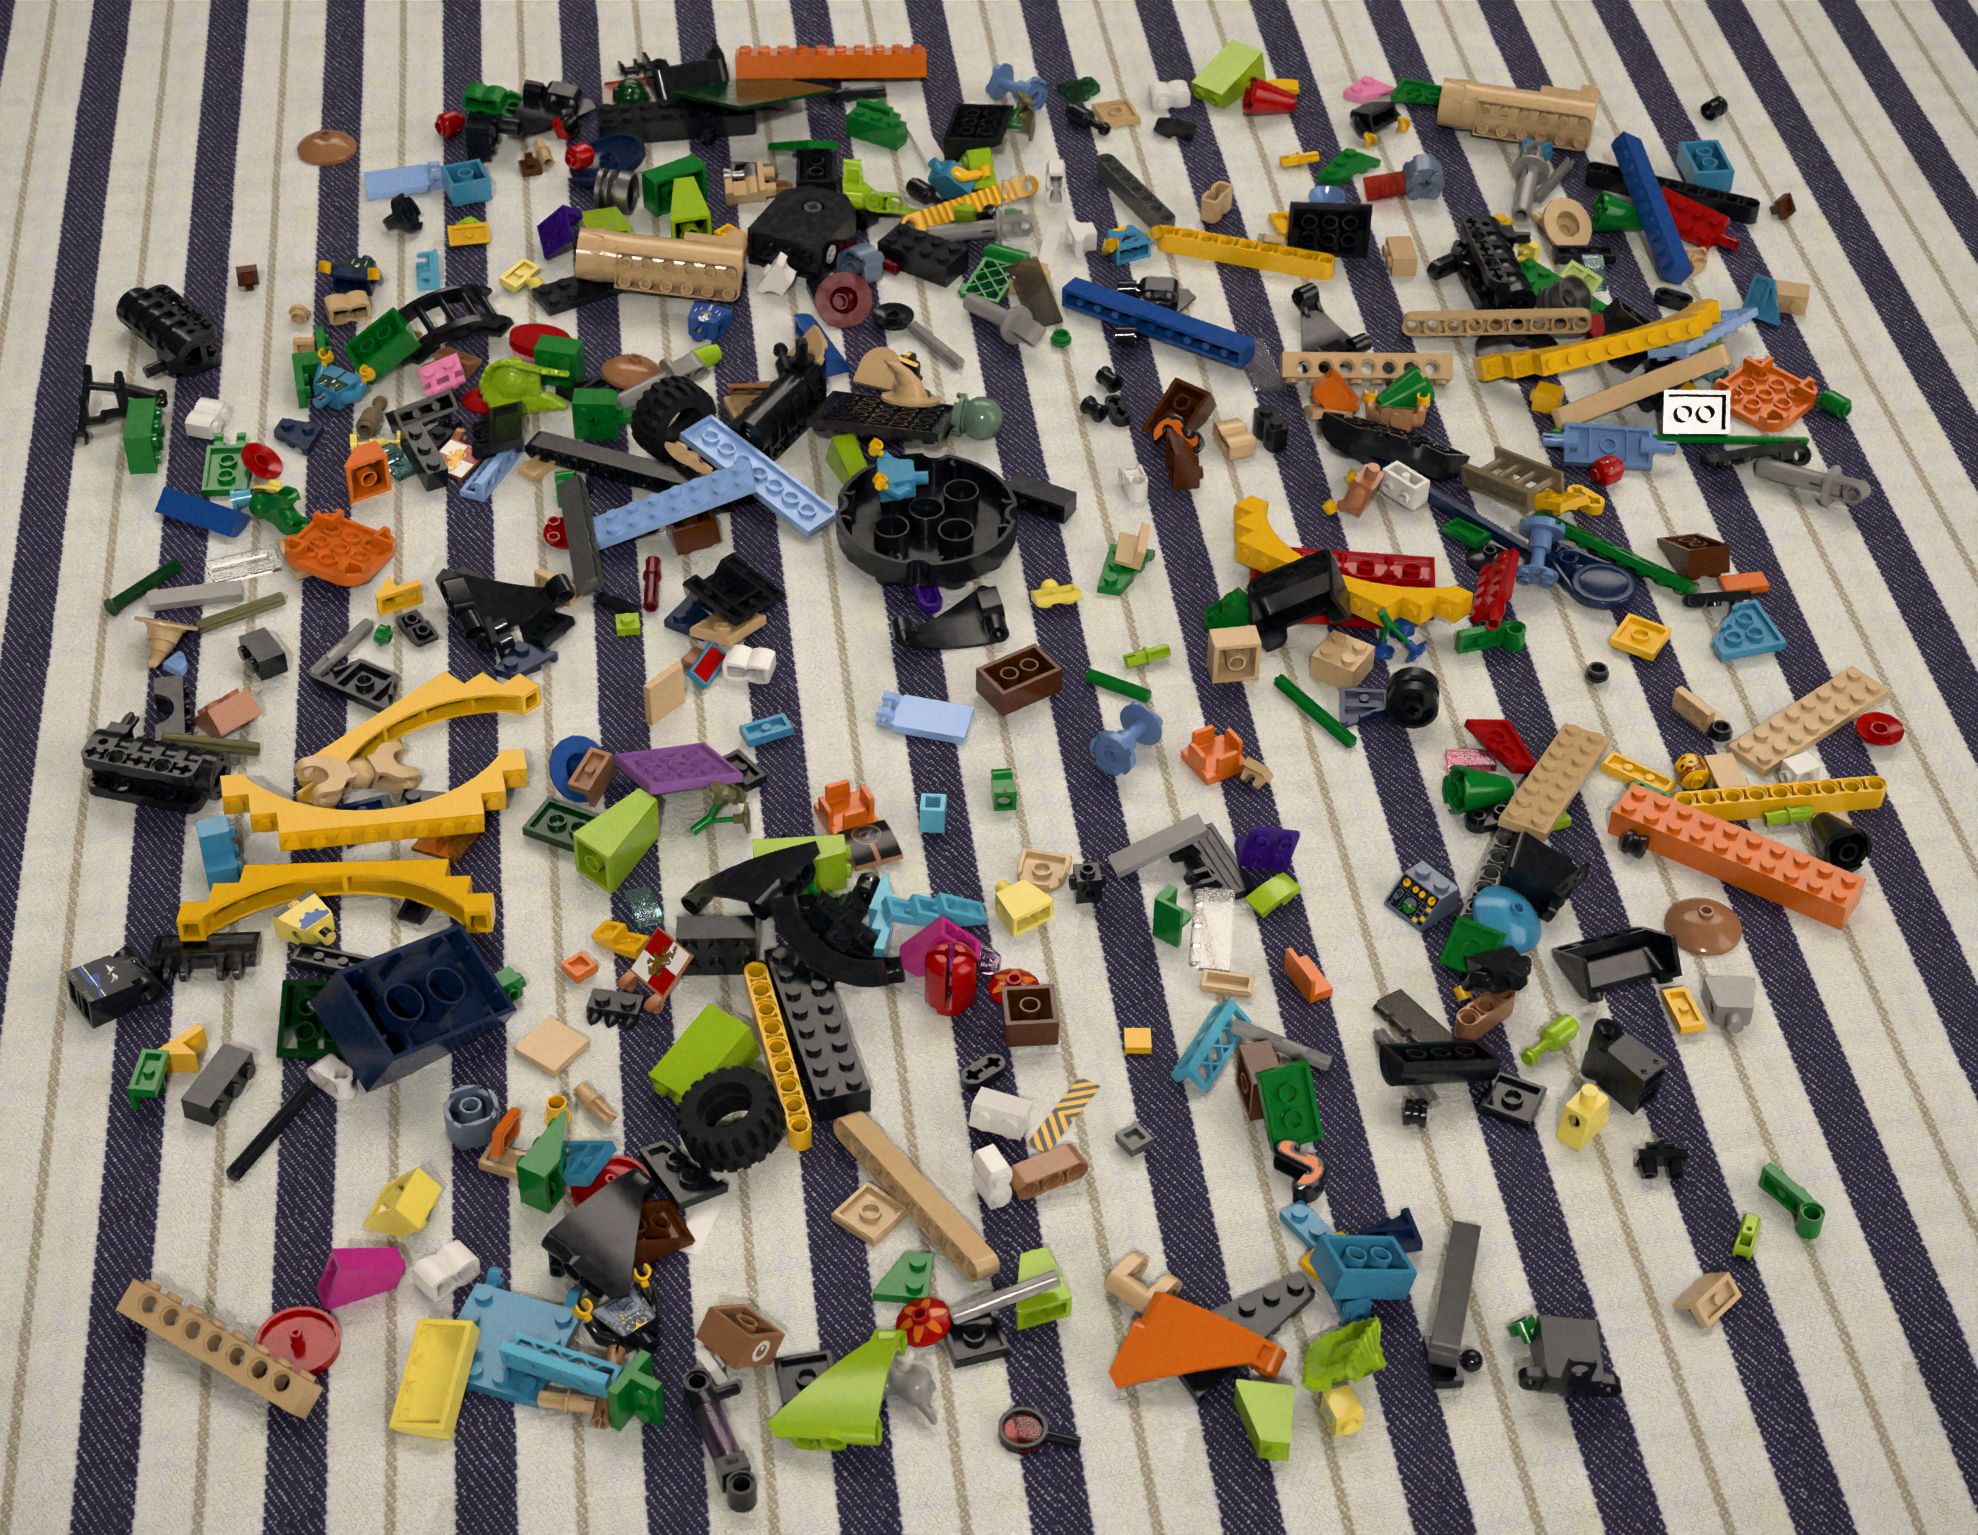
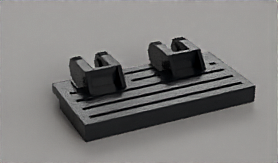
[471,400,525,460]
[1169,823,1256,905]
[149,931,262,983]

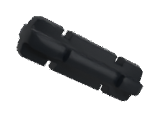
[596,592,639,614]

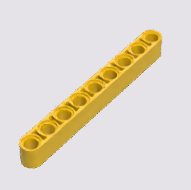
[1157,225,1335,281]
[1673,776,1887,821]
[744,962,812,1151]

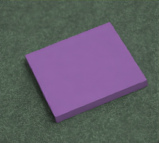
[613,742,743,795]

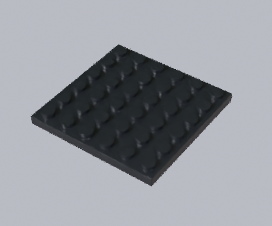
[806,391,954,445]

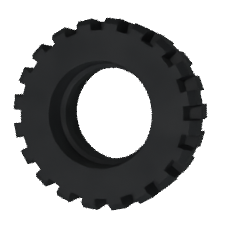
[631,375,717,464]
[675,1066,786,1173]

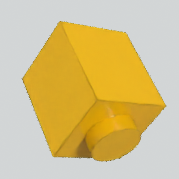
[1529,381,1565,415]

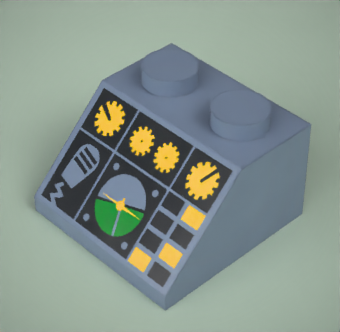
[1384,860,1459,933]

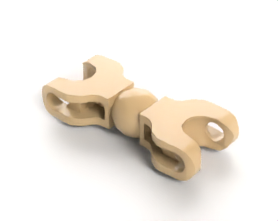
[293,741,423,807]

